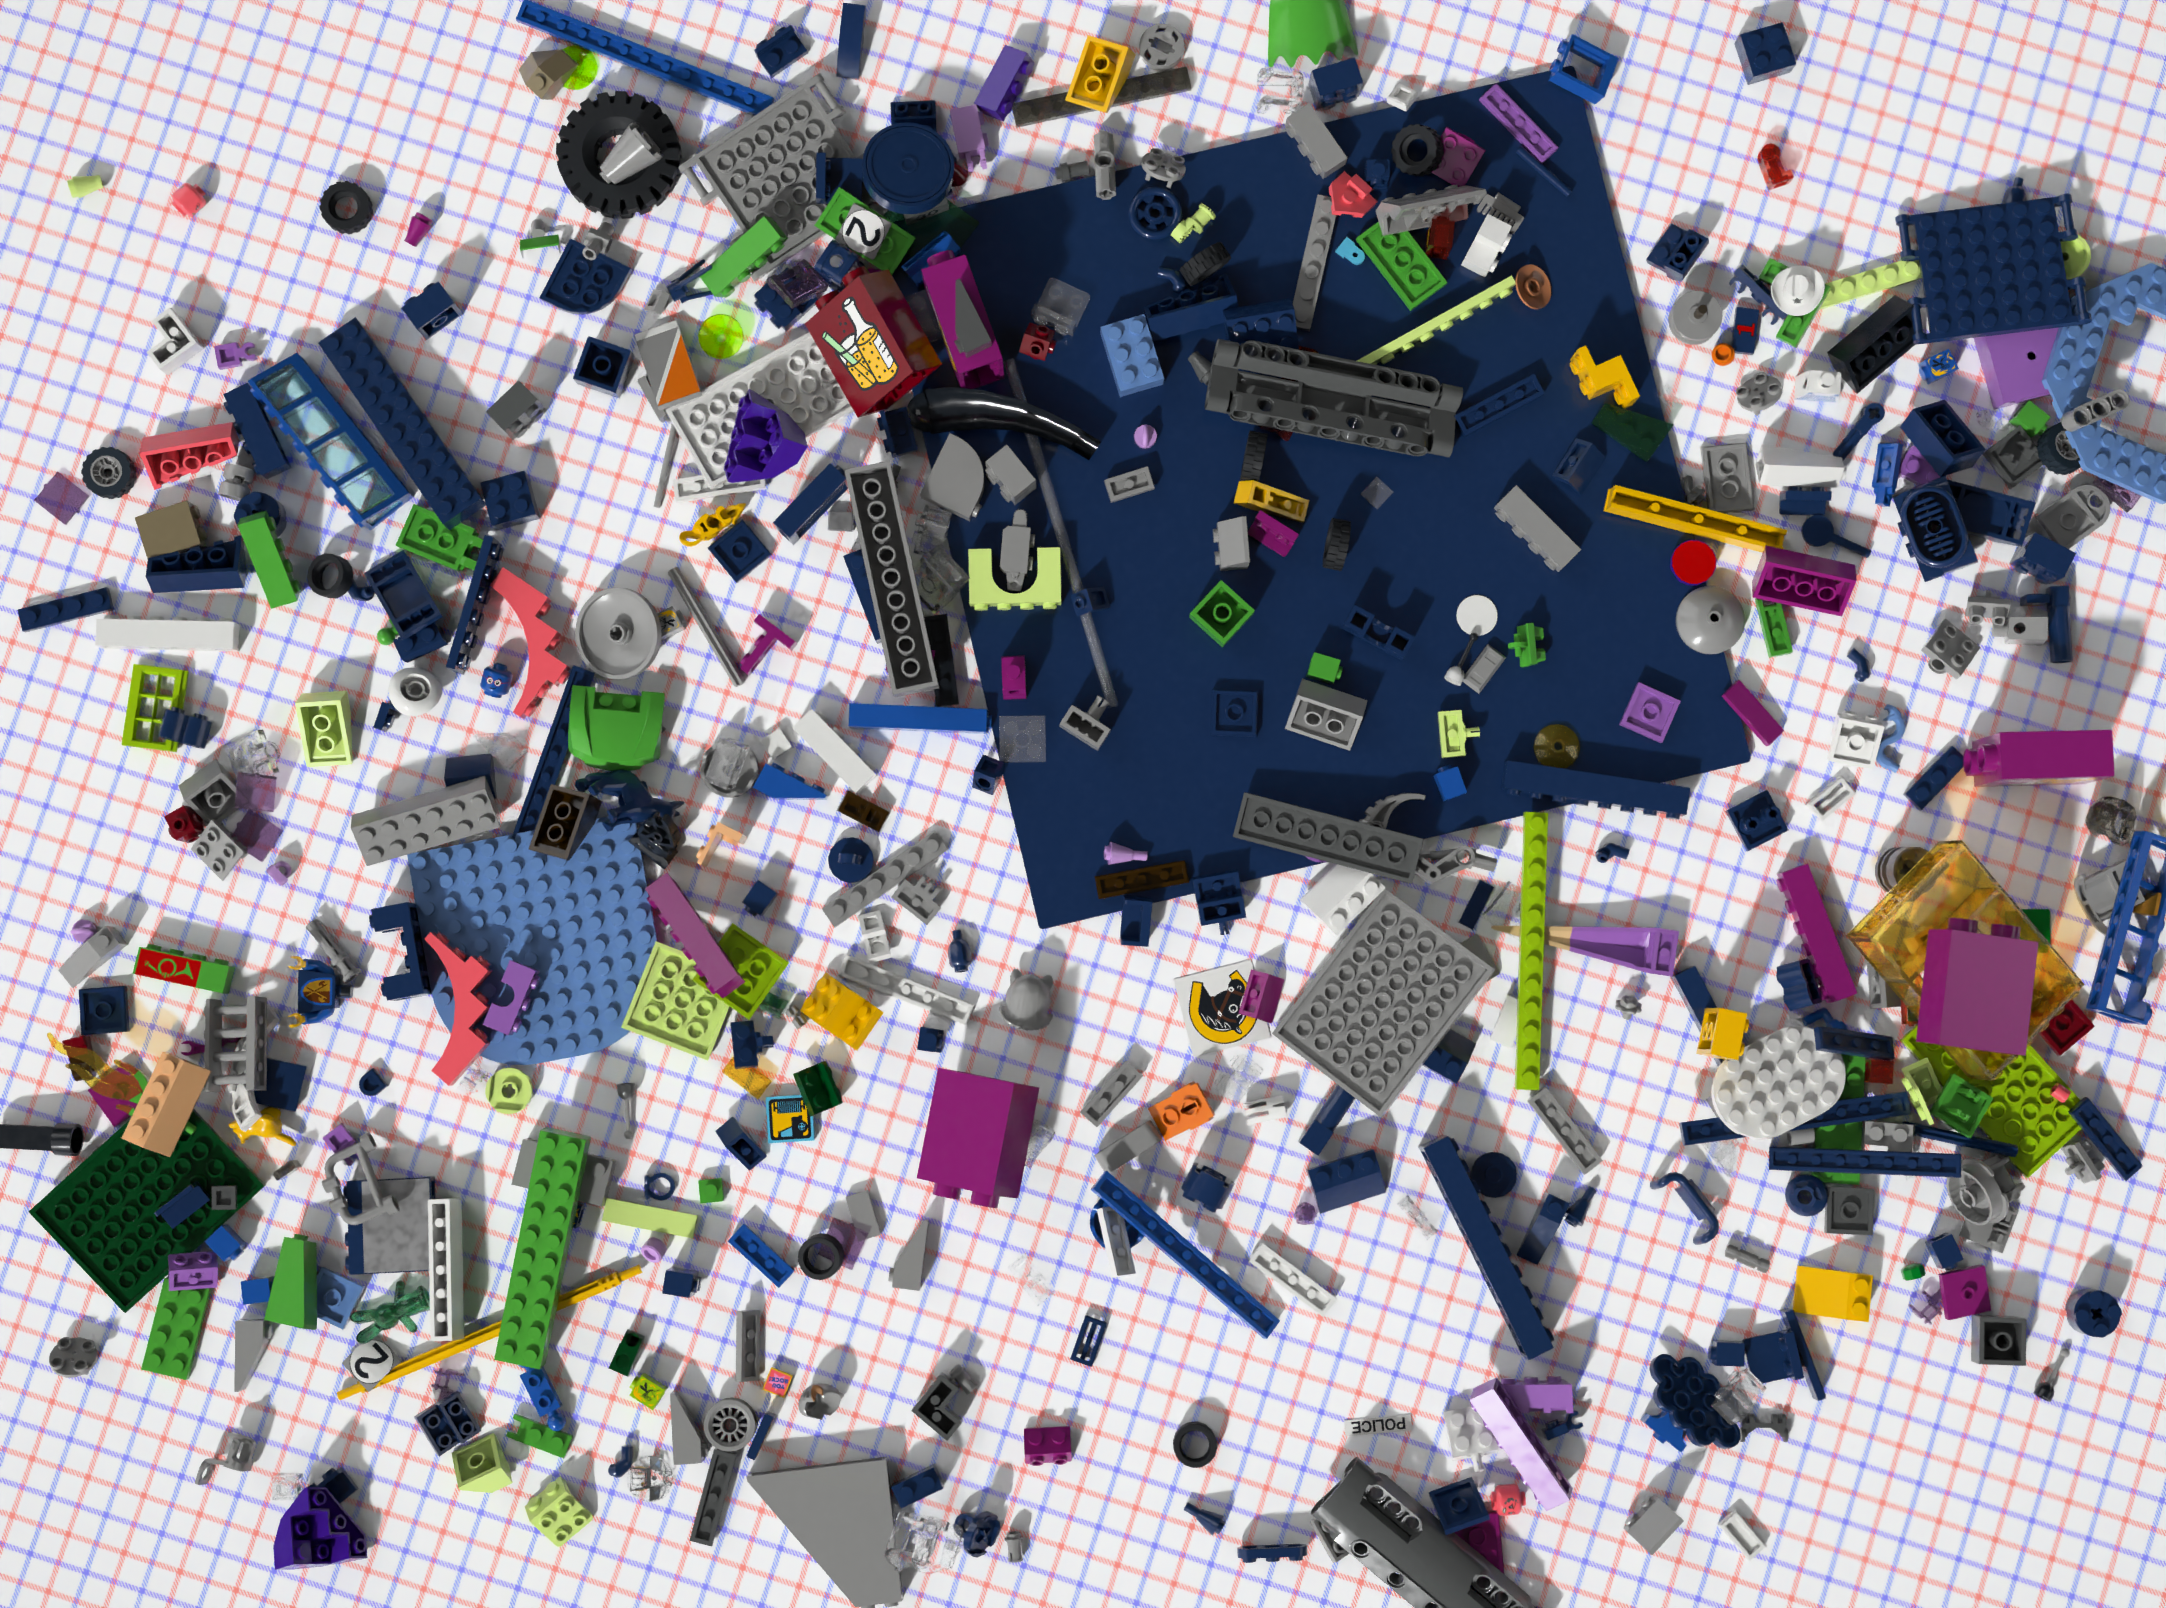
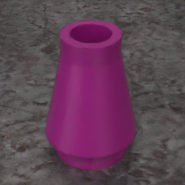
[404,212,433,247]

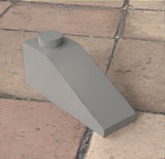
[58,926,128,988]
[888,1219,929,1291]
[234,1319,273,1392]
[670,1391,708,1465]

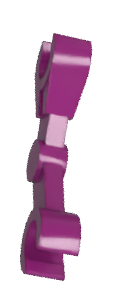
[181,1028,241,1056]

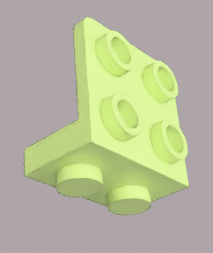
[1901,1058,1942,1125]
[524,1476,593,1547]

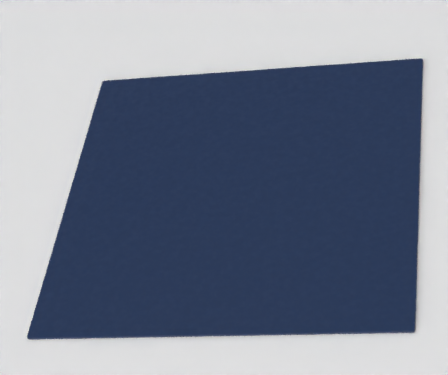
[892,66,1751,929]

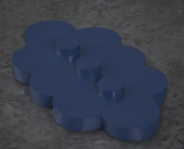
[1649,1354,1741,1449]

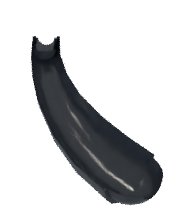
[907,387,1101,460]

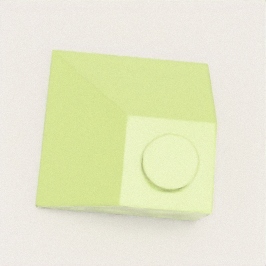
[451,1433,513,1493]

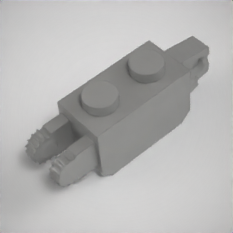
[1000,509,1035,592]

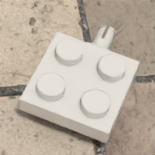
[1443,1407,1499,1472]

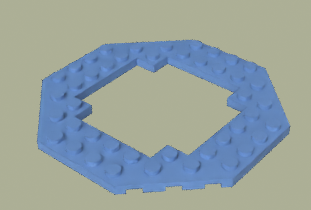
[2042,263,2166,505]

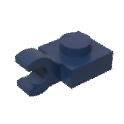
[1541,1410,1583,1441]

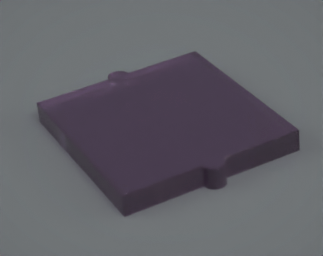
[34,471,90,525]
[235,772,277,812]
[231,809,284,862]
[818,1217,869,1270]

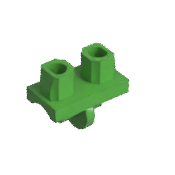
[1508,623,1546,667]

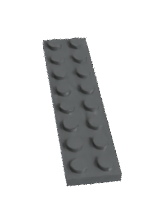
[1233,792,1424,884]

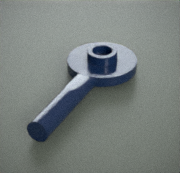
[1801,515,1871,558]

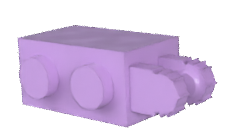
[950,104,989,172]

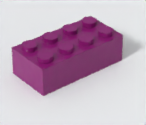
[1752,545,1857,617]

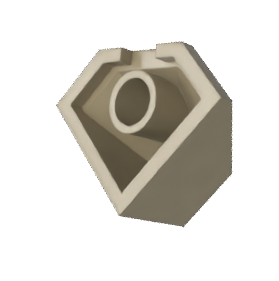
[519,49,579,100]

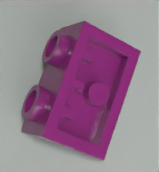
[1248,510,1299,557]

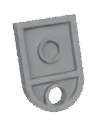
[2035,485,2110,549]

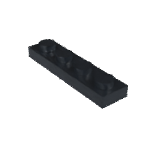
[924,614,959,707]

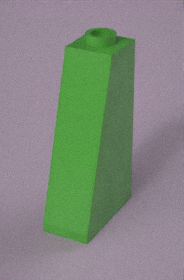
[264,1234,317,1330]

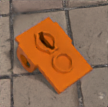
[1148,1081,1215,1141]

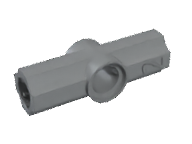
[1094,131,1116,200]

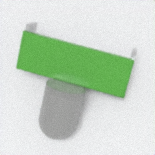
[520,219,561,259]

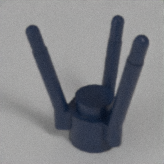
[666,259,713,303]

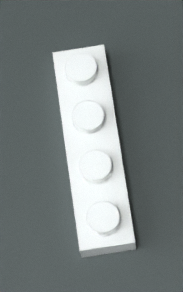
[672,475,766,503]
[1248,1243,1337,1318]

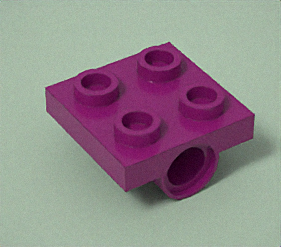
[1432,127,1486,187]

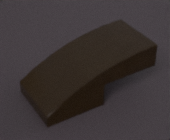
[836,790,889,832]

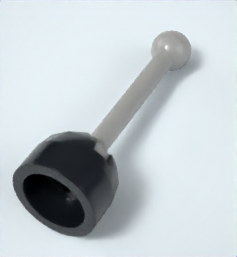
[2033,1348,2070,1402]

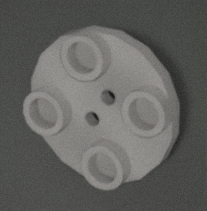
[1141,148,1186,189]
[1736,372,1783,416]
[49,1337,98,1378]

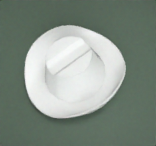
[1771,265,1825,316]
[388,667,442,716]

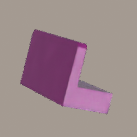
[1238,969,1284,1023]

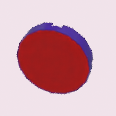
[1670,540,1716,586]

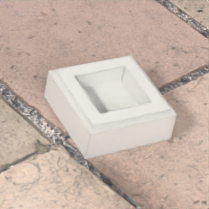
[1387,83,1418,111]
[760,728,793,760]

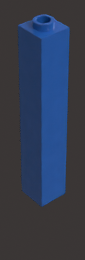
[848,703,992,734]

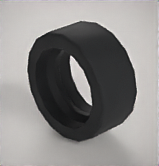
[307,553,354,599]
[798,1233,844,1280]
[1173,1421,1217,1468]

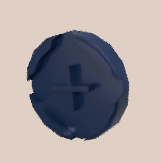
[828,837,874,883]
[954,1511,1000,1558]

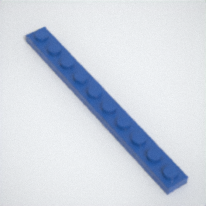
[1090,1171,1280,1339]

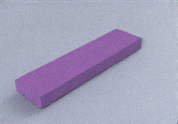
[1479,83,1559,164]

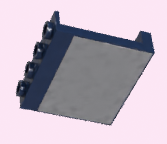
[343,1176,436,1275]

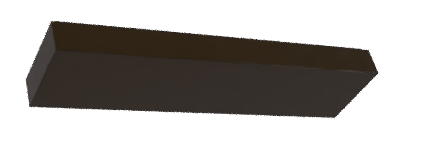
[1095,860,1189,899]

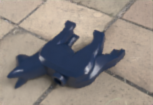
[575,769,685,832]

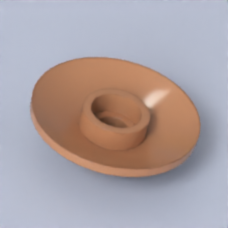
[1515,264,1551,309]

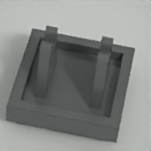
[1982,425,2043,489]

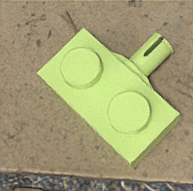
[1438,710,1480,758]

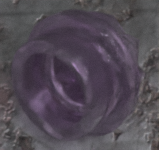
[1294,1202,1317,1225]

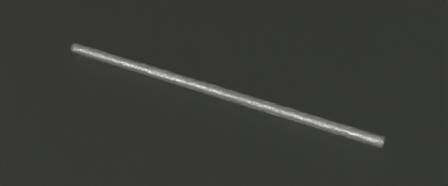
[1004,359,1119,708]

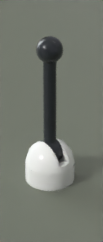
[1444,633,1478,686]

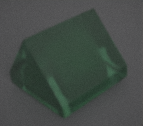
[759,992,789,1020]

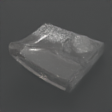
[1481,881,1548,942]

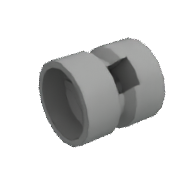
[218,463,255,501]

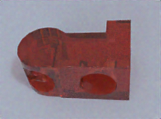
[1757,143,1794,191]

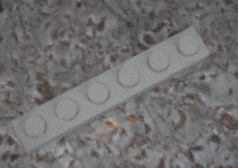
[1293,194,1336,332]
[822,831,948,928]

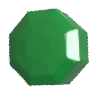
[1900,1263,1926,1281]

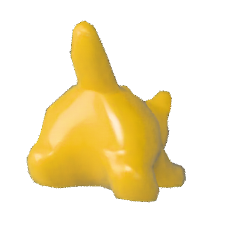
[229,1106,296,1146]

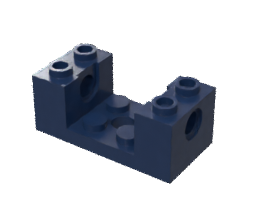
[369,902,432,1001]

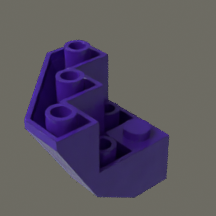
[724,389,808,483]
[273,1487,368,1570]

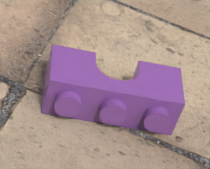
[483,960,540,1035]

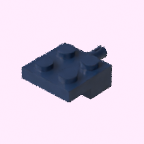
[1192,869,1247,935]

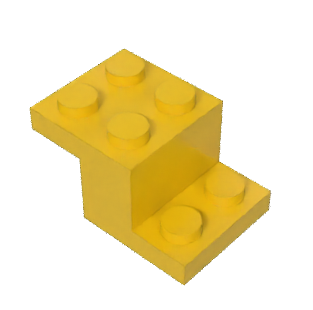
[1570,346,1640,410]
[800,972,884,1051]

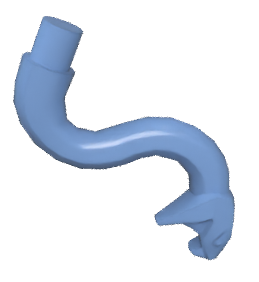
[1876,704,1906,773]

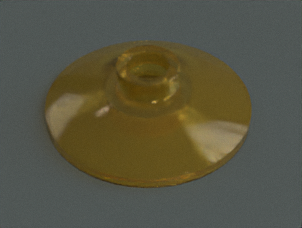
[1534,724,1580,769]

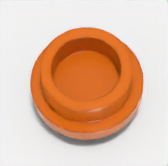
[1712,343,1735,366]

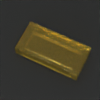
[722,1057,773,1100]

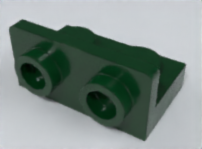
[793,1061,843,1117]

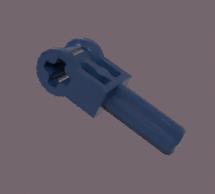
[1832,403,1885,461]

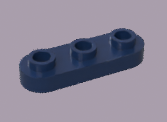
[1237,1543,1308,1563]

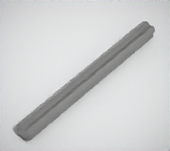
[668,567,745,687]

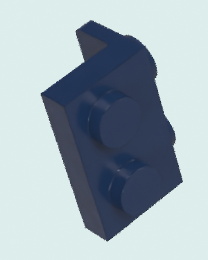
[877,406,919,458]
[1779,486,1832,516]
[309,1467,359,1504]

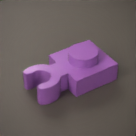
[214,342,258,370]
[322,1123,359,1166]

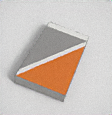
[634,319,703,411]

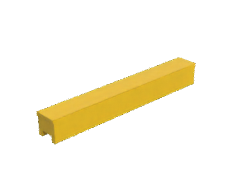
[1603,485,1787,553]

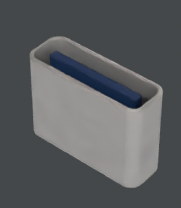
[827,511,854,532]

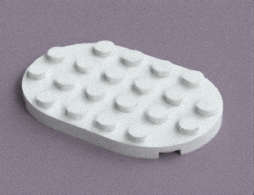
[1711,1026,1846,1140]

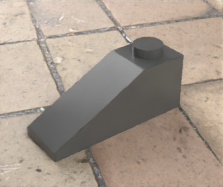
[954,278,992,358]

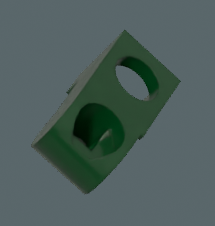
[608,1329,645,1377]

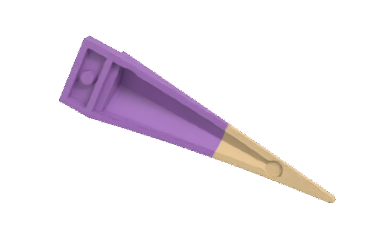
[1491,925,1679,977]

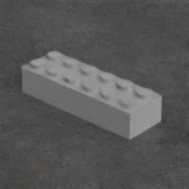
[351,776,500,866]

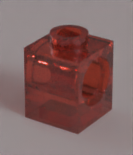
[1864,1059,1894,1084]

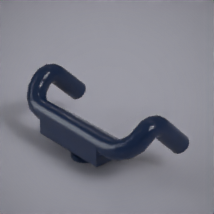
[1650,1172,1719,1245]

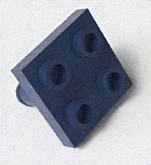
[1725,790,1789,852]

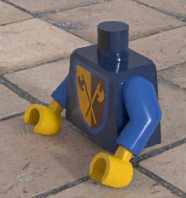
[288,955,353,1028]

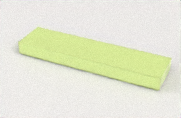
[602,1198,698,1239]

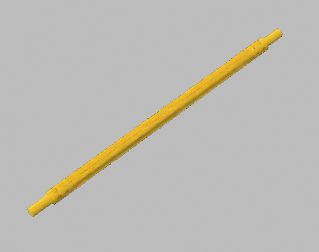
[337,1264,643,1400]

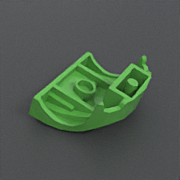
[568,685,665,771]

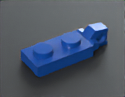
[1871,443,1903,507]

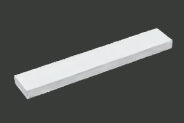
[838,954,975,1026]

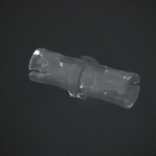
[1397,1195,1438,1240]

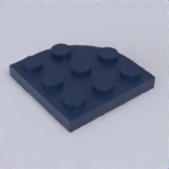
[539,238,632,315]

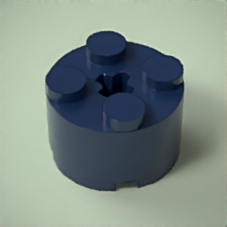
[234,491,287,538]
[1181,1162,1235,1213]
[2065,1288,2122,1338]

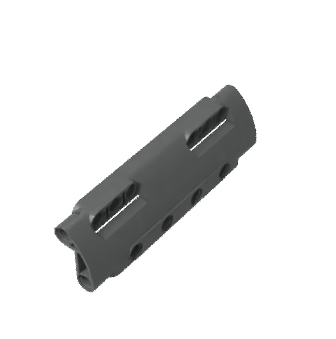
[1205,339,1463,457]
[1311,1457,1537,1608]

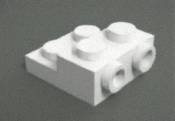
[1827,710,1885,770]

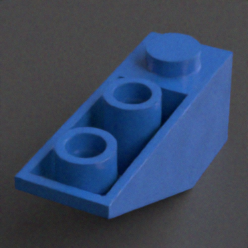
[753,762,828,800]

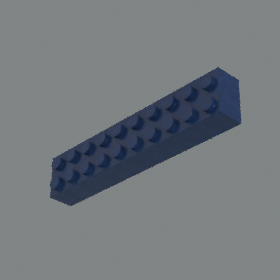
[318,317,486,530]
[1418,1135,1554,1360]

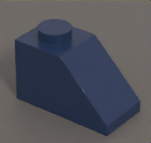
[715,1116,767,1171]

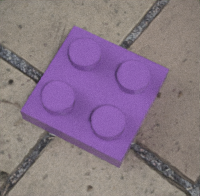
[1619,682,1681,743]

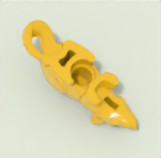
[679,503,746,547]

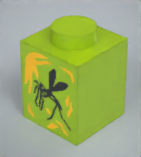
[629,1373,668,1410]

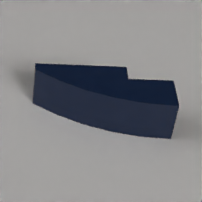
[836,3,867,80]

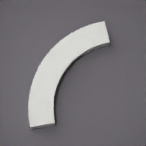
[229,1004,280,1132]

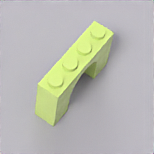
[968,547,1061,611]

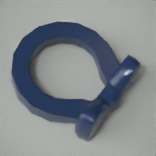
[644,1173,675,1201]

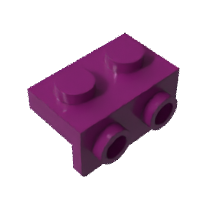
[1024,1426,1072,1466]

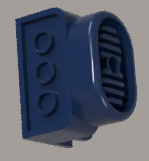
[1893,475,1978,582]

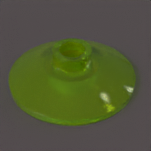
[562,45,598,90]
[698,314,744,359]

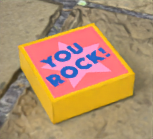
[762,1367,793,1398]

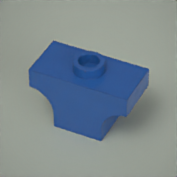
[1640,1411,1687,1452]

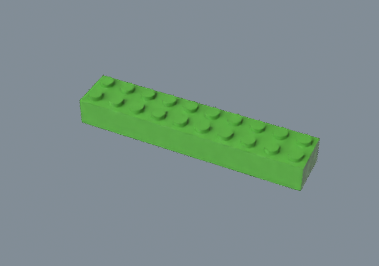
[494,1127,591,1370]

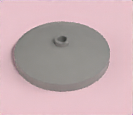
[575,588,661,679]

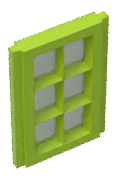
[121,664,189,752]

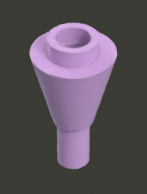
[1104,842,1147,865]

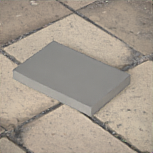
[1700,442,1755,514]

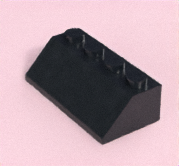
[1827,295,1916,394]

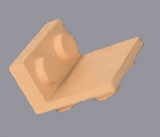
[696,822,747,867]

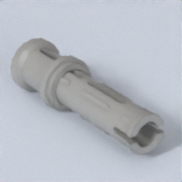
[305,919,362,983]

